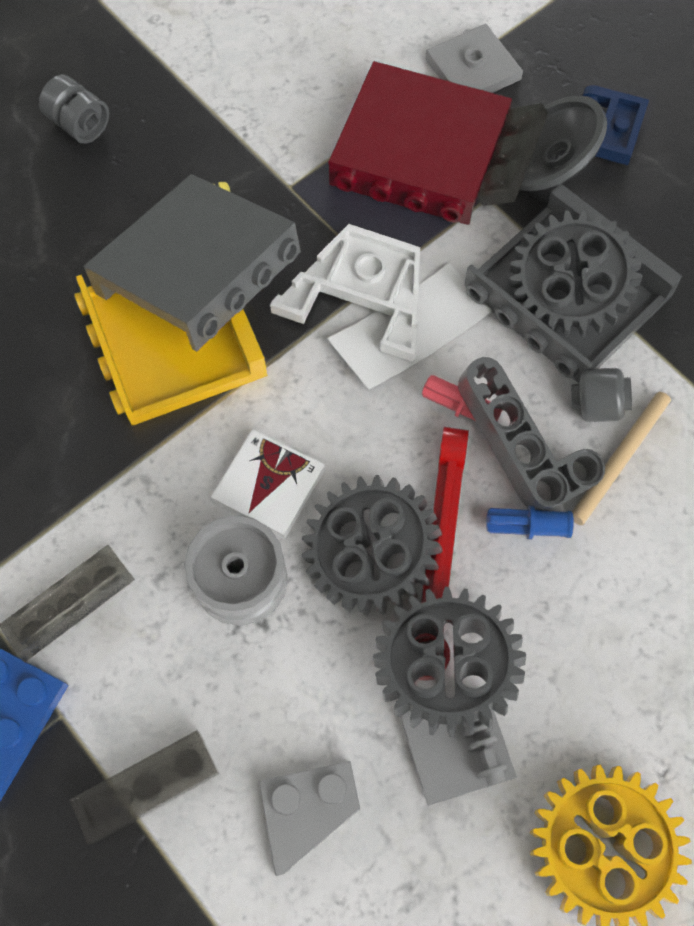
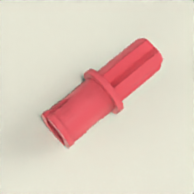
[422,375,502,421]

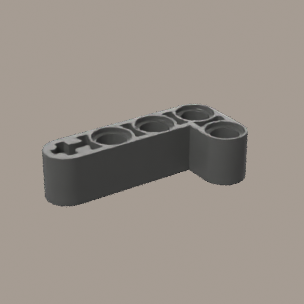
[458,357,605,511]

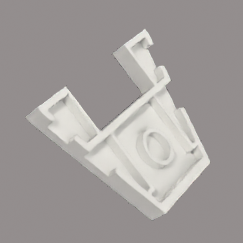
[270,224,420,363]

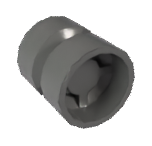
[39,74,110,144]

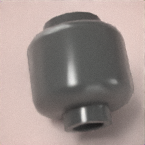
[571,368,632,422]

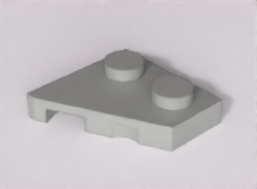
[259,761,360,876]

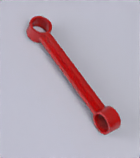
[415,427,469,681]

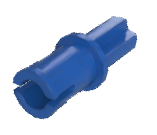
[486,506,574,540]

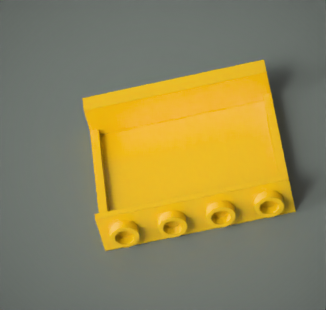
[74,275,268,426]

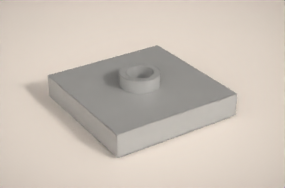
[425,23,523,93]

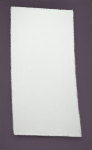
[327,263,492,390]

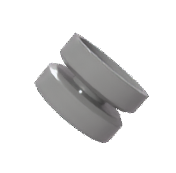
[184,515,288,626]

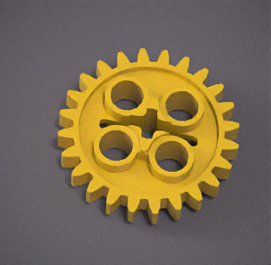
[530,765,692,926]

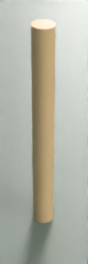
[572,391,671,525]

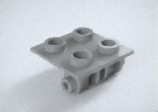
[400,697,517,806]

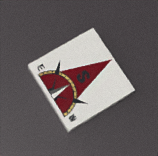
[211,429,325,539]

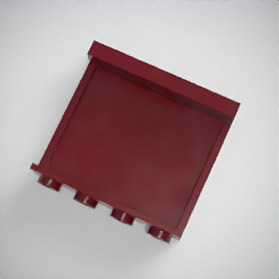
[328,61,512,225]

